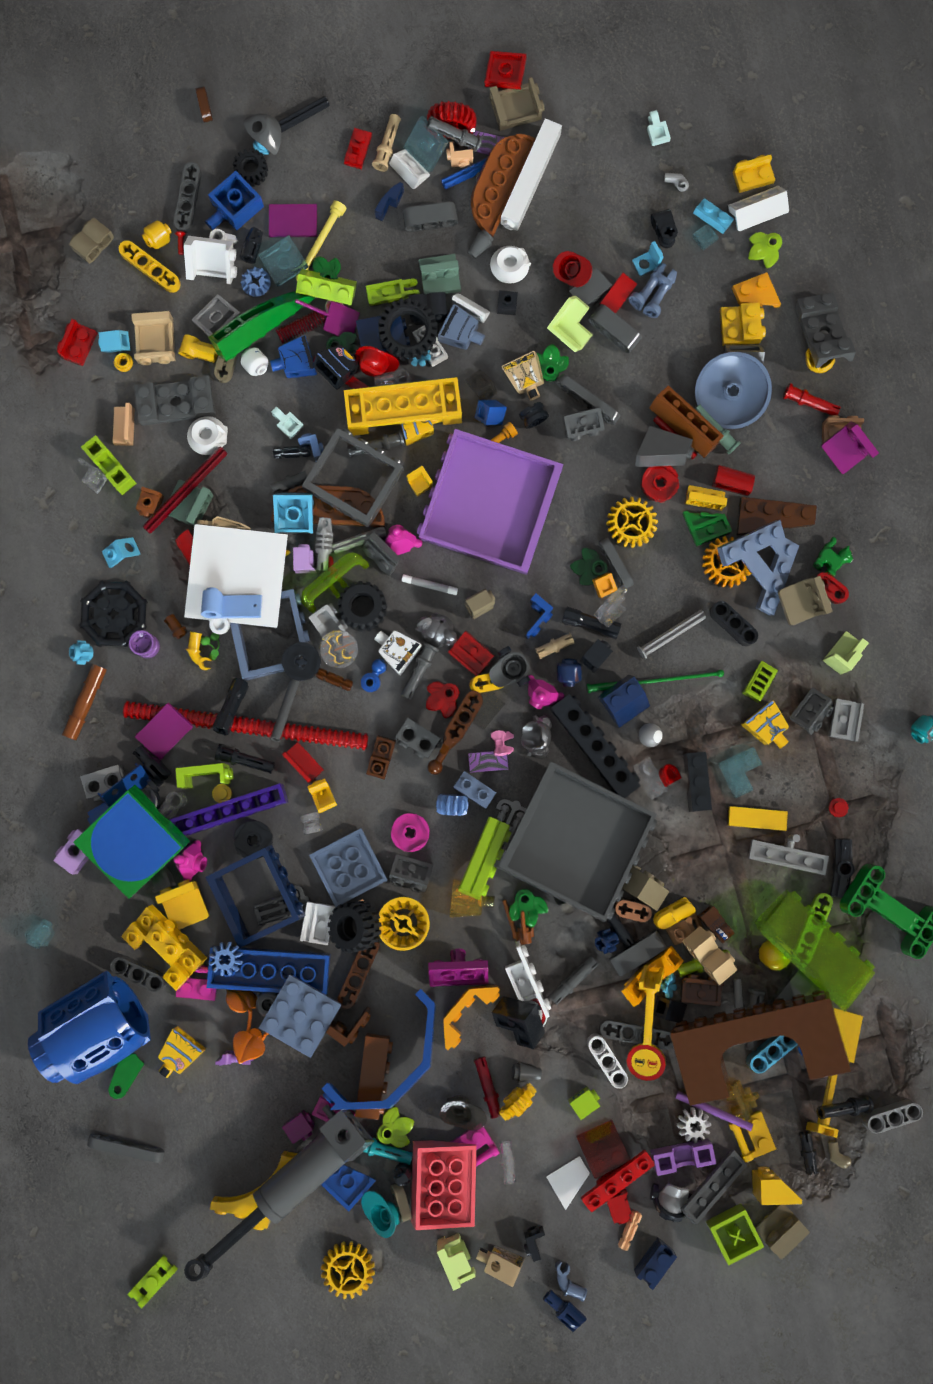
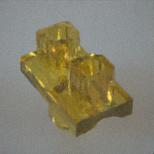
[726,1080,760,1121]

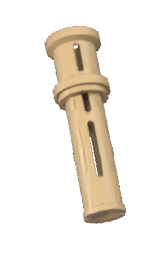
[372,114,401,172]

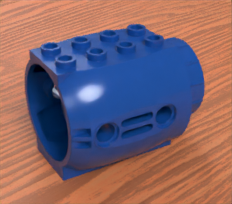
[28,971,151,1084]

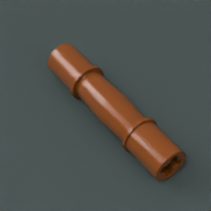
[62,664,107,741]

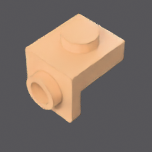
[446,141,473,168]

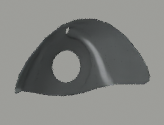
[243,113,281,155]

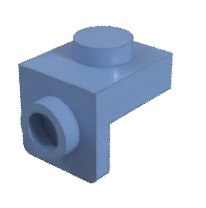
[298,433,324,462]

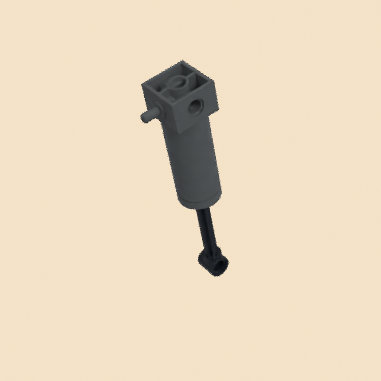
[184,1104,374,1282]

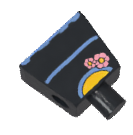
[313,345,359,390]

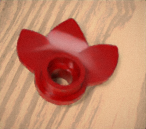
[426,681,460,718]

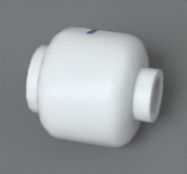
[240,348,269,376]

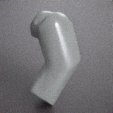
[664,173,689,192]

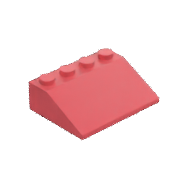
[411,1140,476,1230]

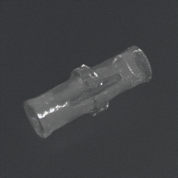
[499,1140,517,1184]

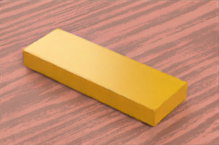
[727,806,788,831]

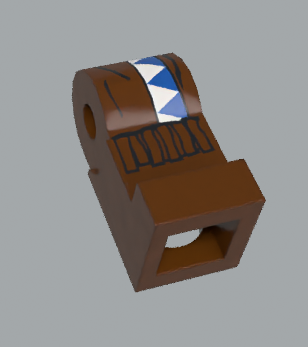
[698,905,735,944]

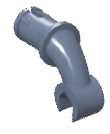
[555,1260,587,1302]

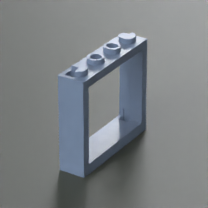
[230,589,310,681]

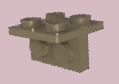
[755,1205,810,1259]

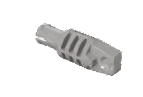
[315,517,333,571]

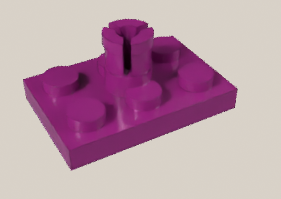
[428,948,488,987]

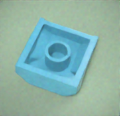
[273,493,314,533]

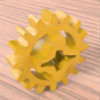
[499,1083,537,1121]

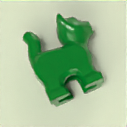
[813,537,853,577]

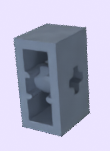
[453,771,497,809]

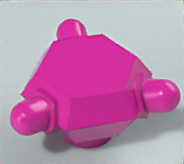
[385,525,422,555]
[527,675,565,709]
[173,840,207,882]

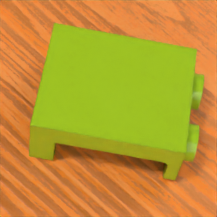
[176,763,234,789]

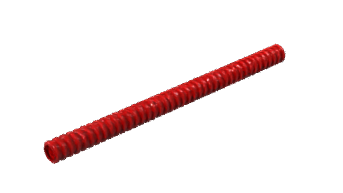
[123,701,368,750]

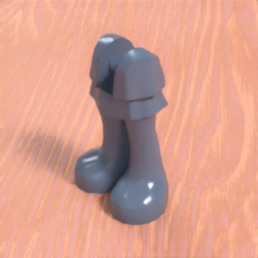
[628,263,677,318]

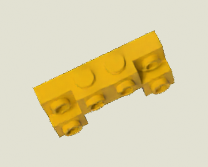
[121,904,207,990]

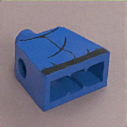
[270,335,317,378]

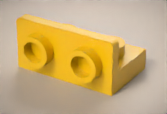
[733,155,775,193]
[685,485,727,511]

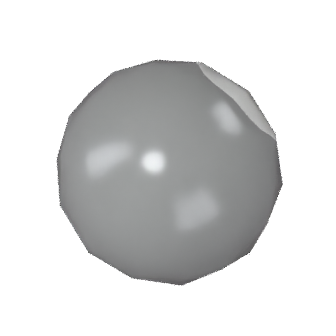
[638,723,663,747]

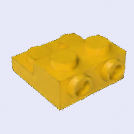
[720,303,766,346]

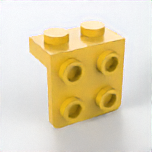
[155,879,209,930]

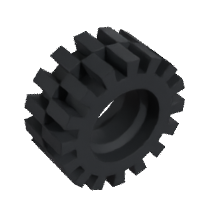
[233,148,268,187]

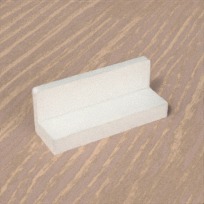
[728,186,789,231]

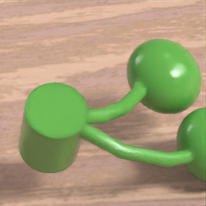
[200,632,220,660]

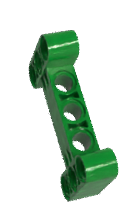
[840,864,933,959]

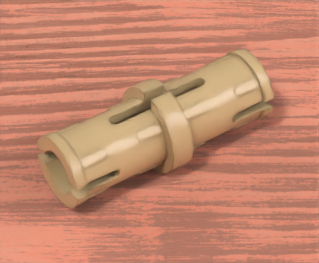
[535,632,575,659]

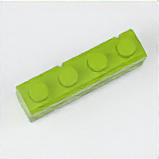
[458,817,512,900]

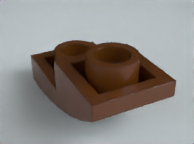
[366,735,396,780]

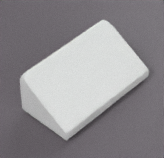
[389,149,430,189]
[452,294,490,323]

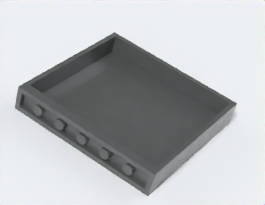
[498,762,657,922]

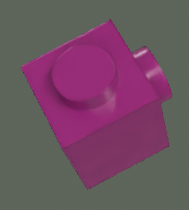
[282,1110,315,1144]

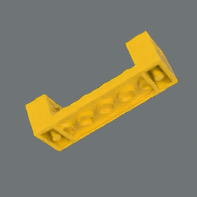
[344,377,462,436]

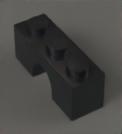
[683,752,712,812]

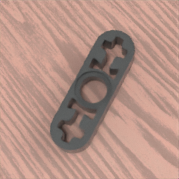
[598,537,634,590]

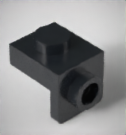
[524,1226,545,1262]

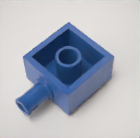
[205,171,264,231]

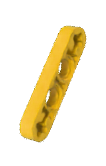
[119,241,181,293]

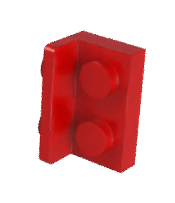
[57,319,98,366]

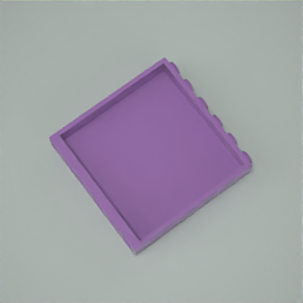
[417,429,563,575]

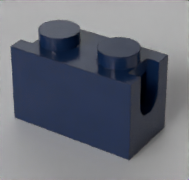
[634,1237,677,1290]

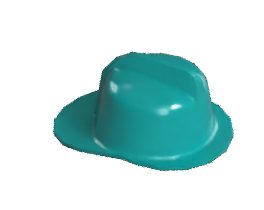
[361,1191,400,1238]

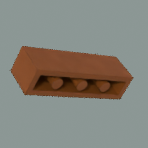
[649,385,724,458]
[355,1033,393,1120]

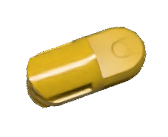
[653,897,696,930]

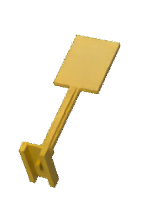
[806,1008,863,1138]

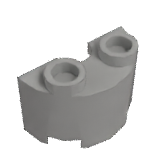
[308,603,348,646]

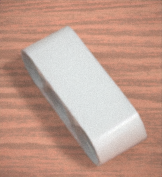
[587,1033,628,1088]

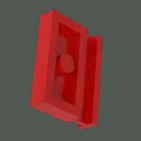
[448,631,495,676]

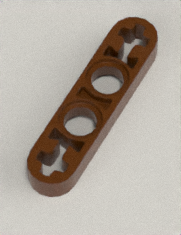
[338,940,380,1009]

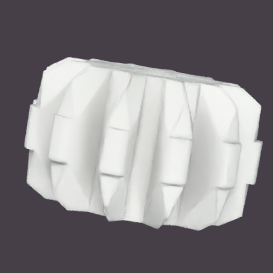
[677,1107,711,1143]

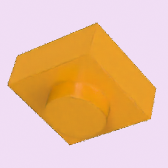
[592,572,618,598]

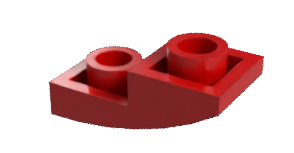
[600,273,637,314]

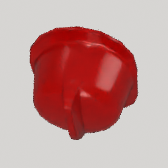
[553,251,592,287]
[355,346,399,377]

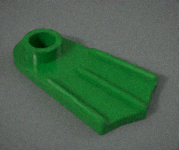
[108,1054,144,1099]

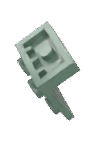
[169,480,214,527]

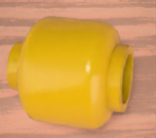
[142,220,171,249]

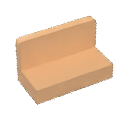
[113,403,135,446]

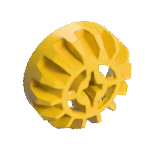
[379,897,430,951]

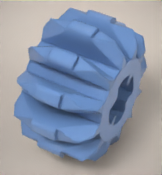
[436,794,469,816]
[209,942,243,976]

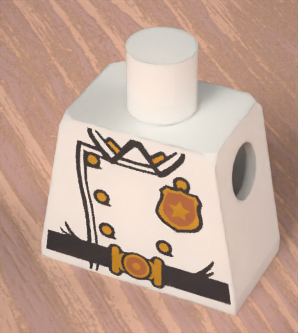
[374,631,422,676]

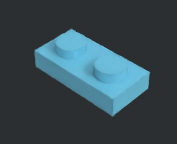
[693,198,734,234]

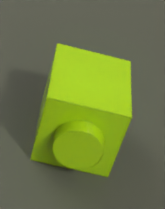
[568,1086,600,1120]

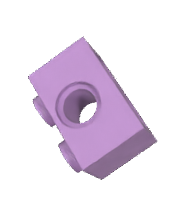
[53,829,89,875]

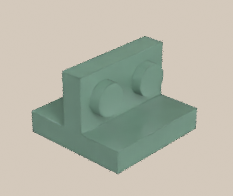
[419,254,461,294]

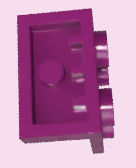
[821,421,879,474]

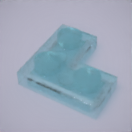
[718,747,762,798]

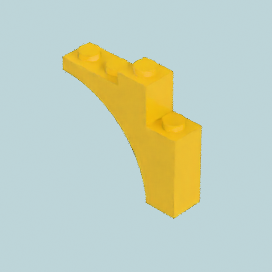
[210,1151,298,1230]

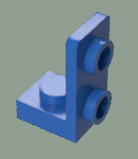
[525,593,553,639]

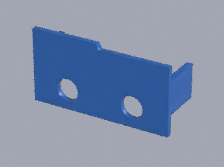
[98,763,149,808]

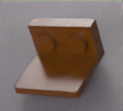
[326,1006,371,1047]

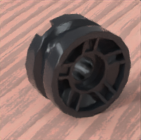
[519,402,549,429]

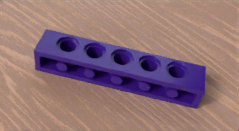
[170,783,289,836]

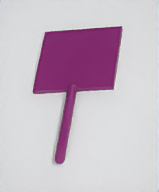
[295,299,360,337]

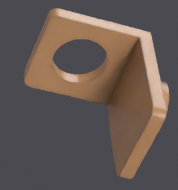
[666,913,704,945]

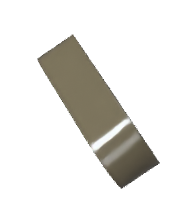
[214,355,237,383]
[390,1183,412,1223]

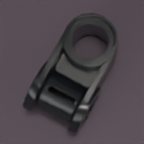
[650,209,678,248]

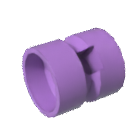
[129,630,160,659]

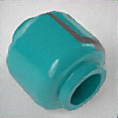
[911,715,933,744]

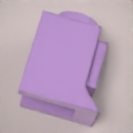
[293,544,317,574]

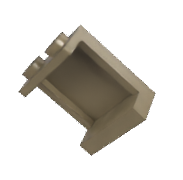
[489,77,545,131]

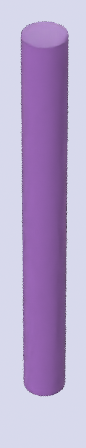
[676,1091,753,1132]

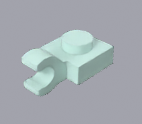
[647,110,671,146]
[271,407,304,439]

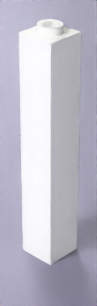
[501,119,562,231]

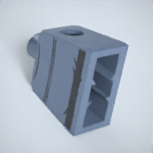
[438,304,485,350]

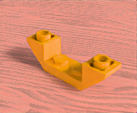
[443,985,500,1050]

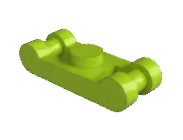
[127,1255,178,1309]

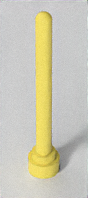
[296,200,347,281]

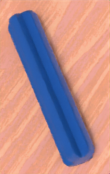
[441,158,487,189]

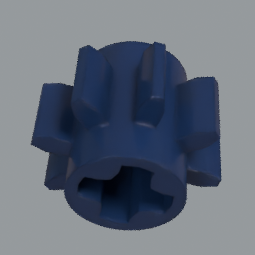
[595,928,619,954]

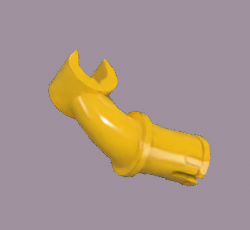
[185,632,212,670]

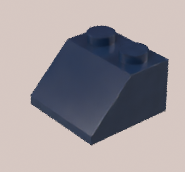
[598,675,650,728]

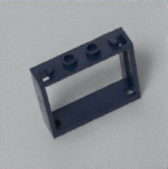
[205,845,306,948]

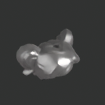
[415,613,457,647]
[521,715,552,759]

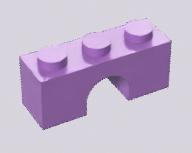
[650,1138,716,1176]

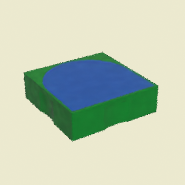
[73,785,190,899]

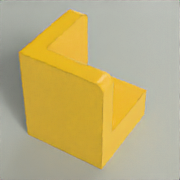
[406,466,433,497]

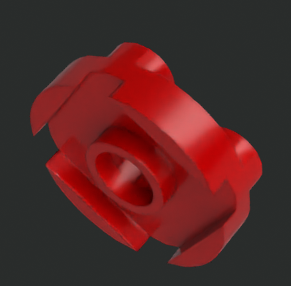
[641,466,679,503]

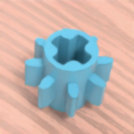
[69,640,93,665]

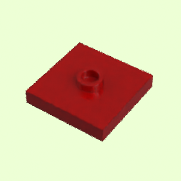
[484,51,527,90]

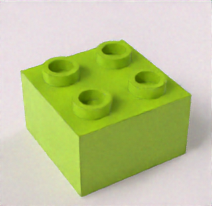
[706,1203,764,1266]

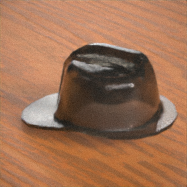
[439,1095,487,1131]

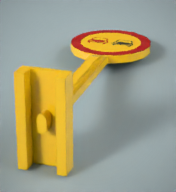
[626,965,666,1081]

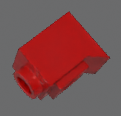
[607,1188,632,1224]

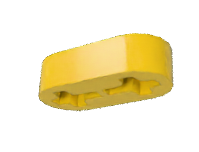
[469,673,503,693]

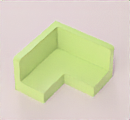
[547,296,593,352]
[822,632,869,675]

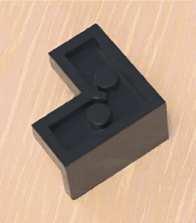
[491,996,545,1049]

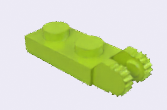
[365,278,420,306]

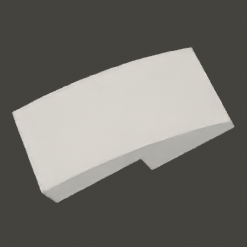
[412,325,448,367]

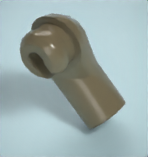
[828,1140,852,1169]

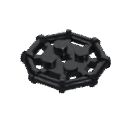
[79,580,148,648]

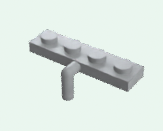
[748,834,829,875]

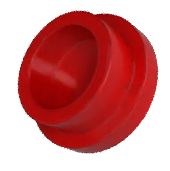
[828,798,849,817]

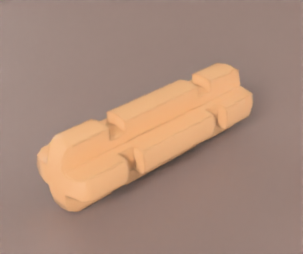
[618,1210,642,1251]

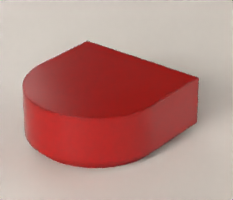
[659,764,682,787]

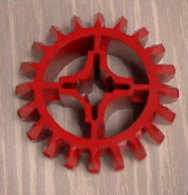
[427,101,476,139]

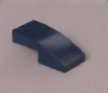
[375,182,404,221]

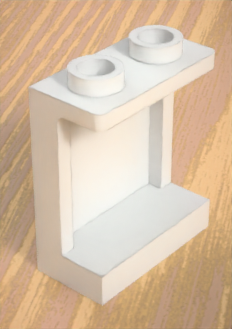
[184,236,237,284]

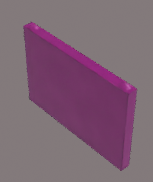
[269,204,317,237]
[135,702,193,760]

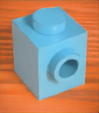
[98,330,130,353]

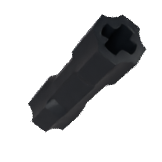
[562,606,621,640]
[212,678,249,736]

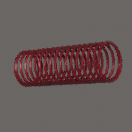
[276,308,326,345]

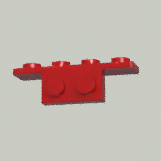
[581,1150,655,1212]

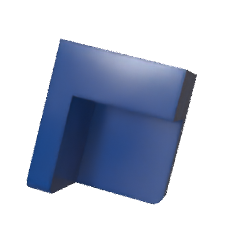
[474,400,507,425]

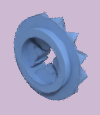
[241,266,271,297]

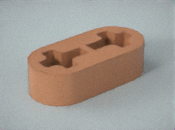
[614,900,652,922]

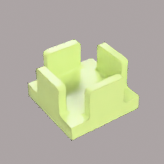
[437,1233,476,1291]

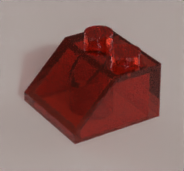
[576,1120,630,1179]

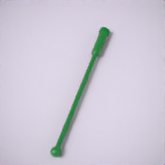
[587,670,724,693]

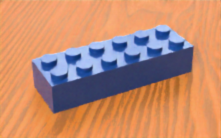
[206,946,331,995]

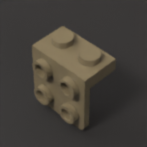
[778,576,833,626]

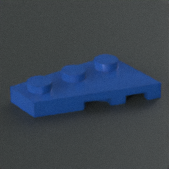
[321,1165,376,1212]

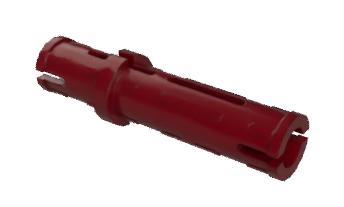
[473,1056,501,1119]

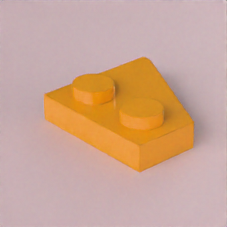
[732,272,781,308]

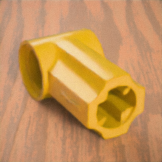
[178,335,218,363]

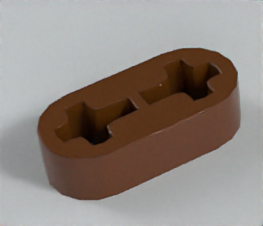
[195,86,213,123]

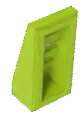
[742,661,778,703]

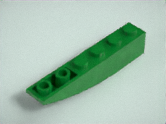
[208,291,316,362]

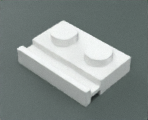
[300,901,335,945]

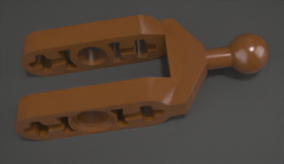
[427,691,483,775]

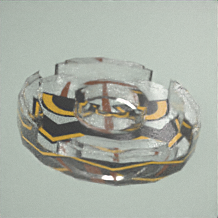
[319,630,358,669]

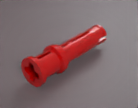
[783,383,841,416]

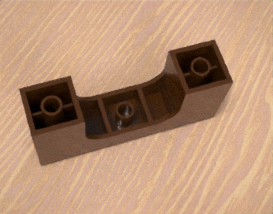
[670,989,851,1106]

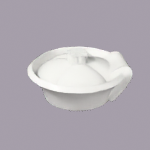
[490,246,531,283]
[187,416,228,455]

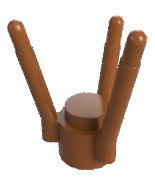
[503,899,534,945]

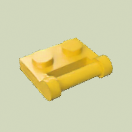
[728,1110,776,1163]

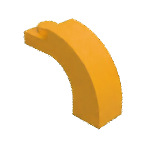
[621,946,684,1007]

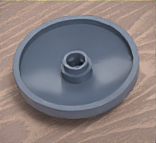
[695,352,772,429]

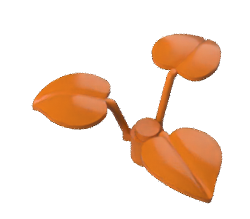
[226,989,268,1064]

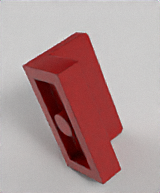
[282,742,324,783]

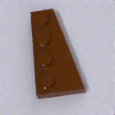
[737,497,817,535]

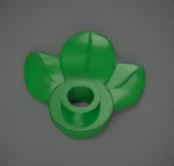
[313,256,341,279]
[537,344,569,381]
[509,889,548,928]

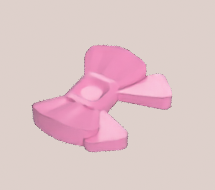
[491,730,514,756]

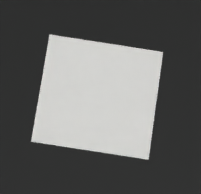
[184,524,288,628]

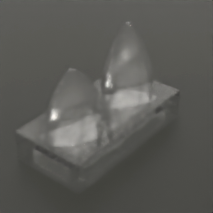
[632,757,668,800]

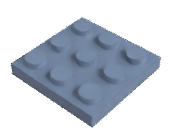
[309,828,388,907]
[259,974,341,1058]

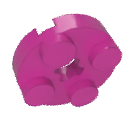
[391,813,430,852]

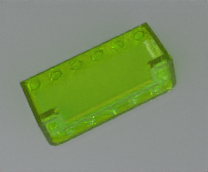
[754,889,875,1011]

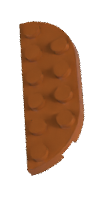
[471,134,536,237]
[271,485,385,527]

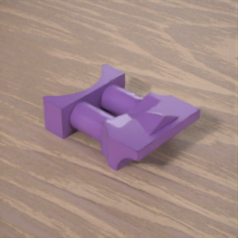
[215,1050,254,1066]

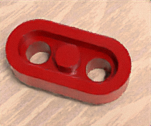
[817,572,849,604]

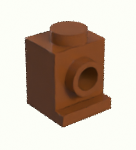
[135,487,164,519]

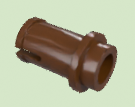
[164,614,187,639]

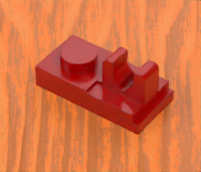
[344,128,372,170]

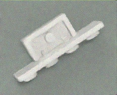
[505,941,552,1018]

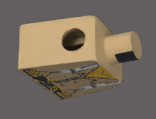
[502,351,544,400]
[476,1246,525,1287]

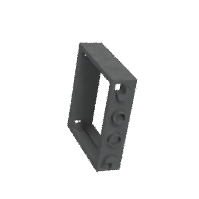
[302,428,404,528]

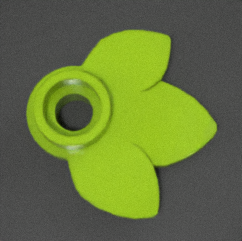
[748,232,782,269]
[377,1107,414,1148]

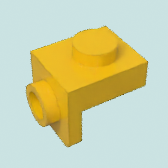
[307,779,337,813]

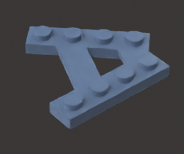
[717,520,799,615]

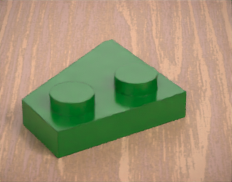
[682,511,732,547]

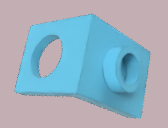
[632,241,663,276]
[102,537,141,568]

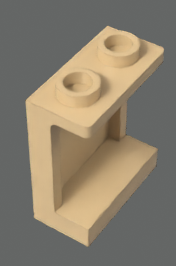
[132,311,176,365]

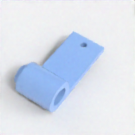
[201,587,262,619]

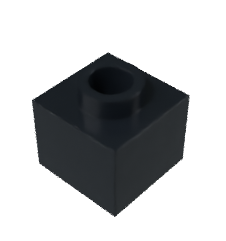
[497,290,518,315]

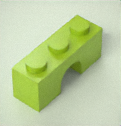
[296,269,357,305]
[81,435,137,495]

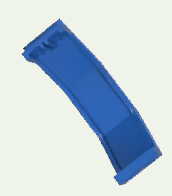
[322,989,436,1110]

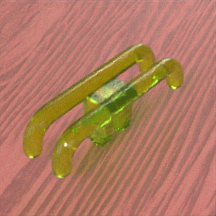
[301,552,369,613]

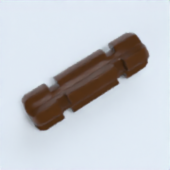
[316,668,353,691]

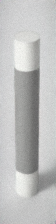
[402,574,458,595]

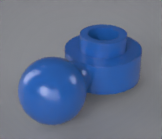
[361,659,387,692]

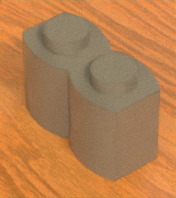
[69,218,114,264]
[464,589,495,620]

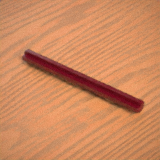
[143,447,227,533]

